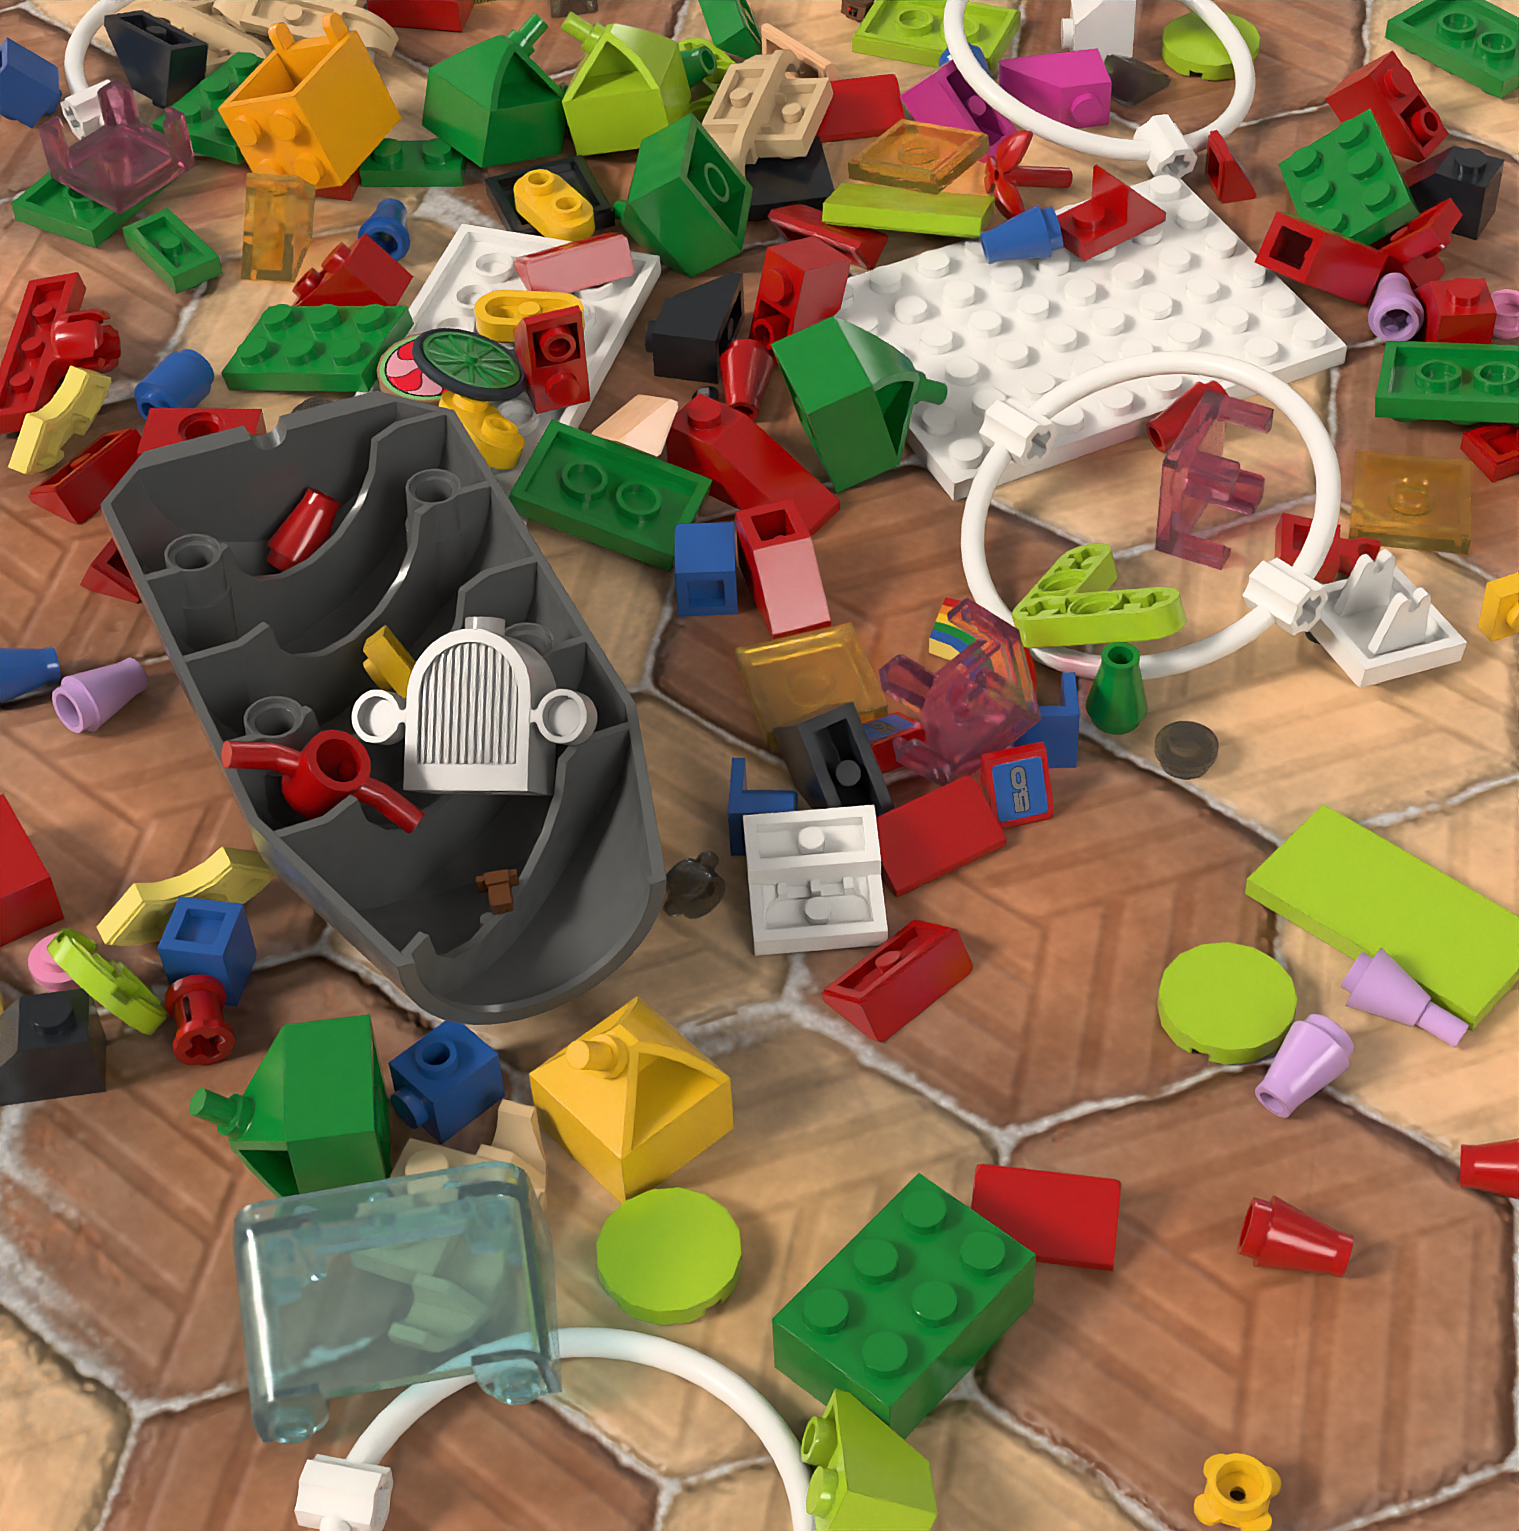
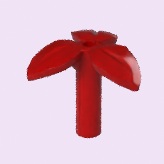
[984,130,1073,220]

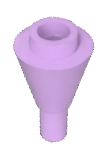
[1341,947,1469,1048]

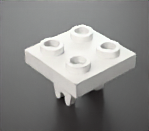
[1309,549,1467,688]

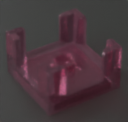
[38,79,196,214]
[1155,390,1274,570]
[878,597,1042,787]

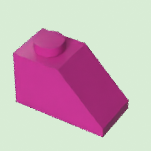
[999,48,1112,129]
[900,59,1018,163]

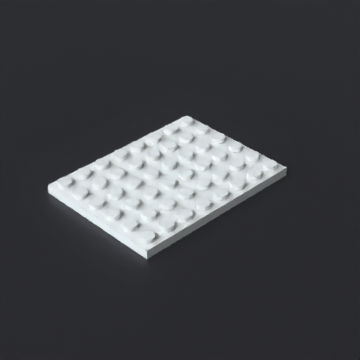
[835,172,1347,501]

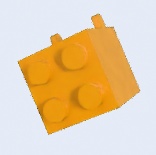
[218,12,402,196]

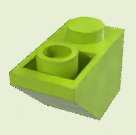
[801,1388,938,1531]

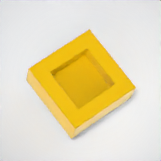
[1478,572,1519,642]
[363,625,416,699]

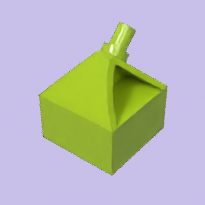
[560,11,692,156]

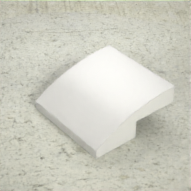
[743,805,888,956]

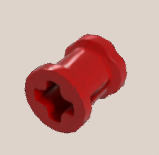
[164,974,236,1066]

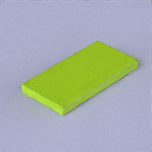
[1245,804,1519,1031]

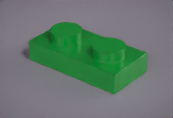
[359,138,468,187]
[122,208,223,294]

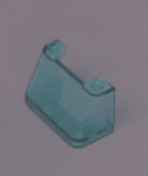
[233,1161,562,1444]

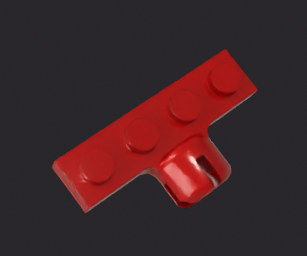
[0,272,121,434]

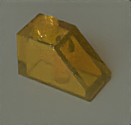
[240,173,316,283]

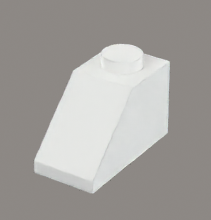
[1061,0,1136,67]

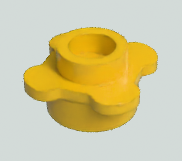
[1194,1453,1281,1531]

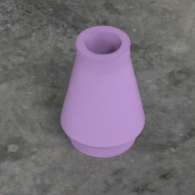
[1368,273,1424,342]
[52,657,148,733]
[1255,1014,1354,1118]

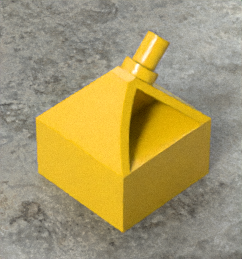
[529,996,734,1204]

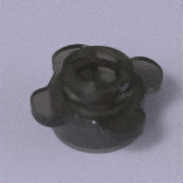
[663,850,726,919]

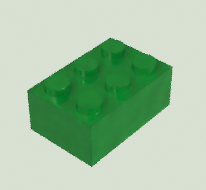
[772,1173,1036,1440]

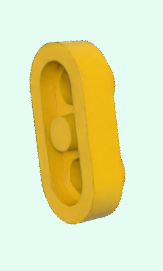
[514,169,595,242]
[474,290,585,343]
[438,391,525,470]

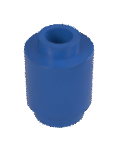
[134,349,214,420]

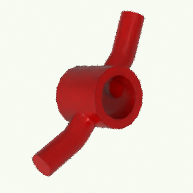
[221,729,425,834]

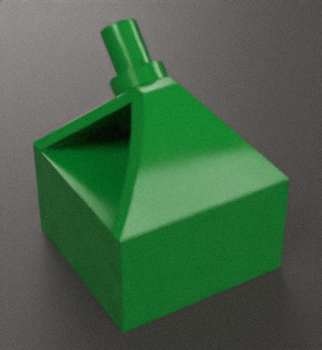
[422,13,567,168]
[612,113,753,278]
[771,316,948,493]
[189,1014,392,1225]

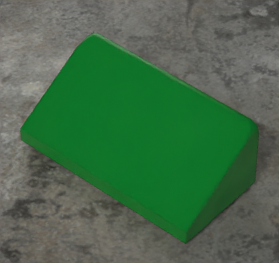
[698,0,762,59]

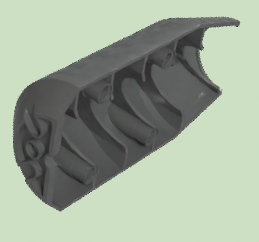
[101,391,667,1025]

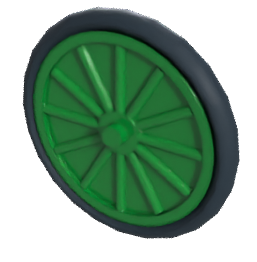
[412,328,527,402]

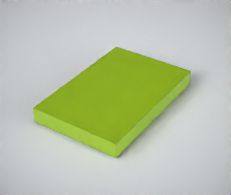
[852,0,1021,75]
[822,183,995,238]

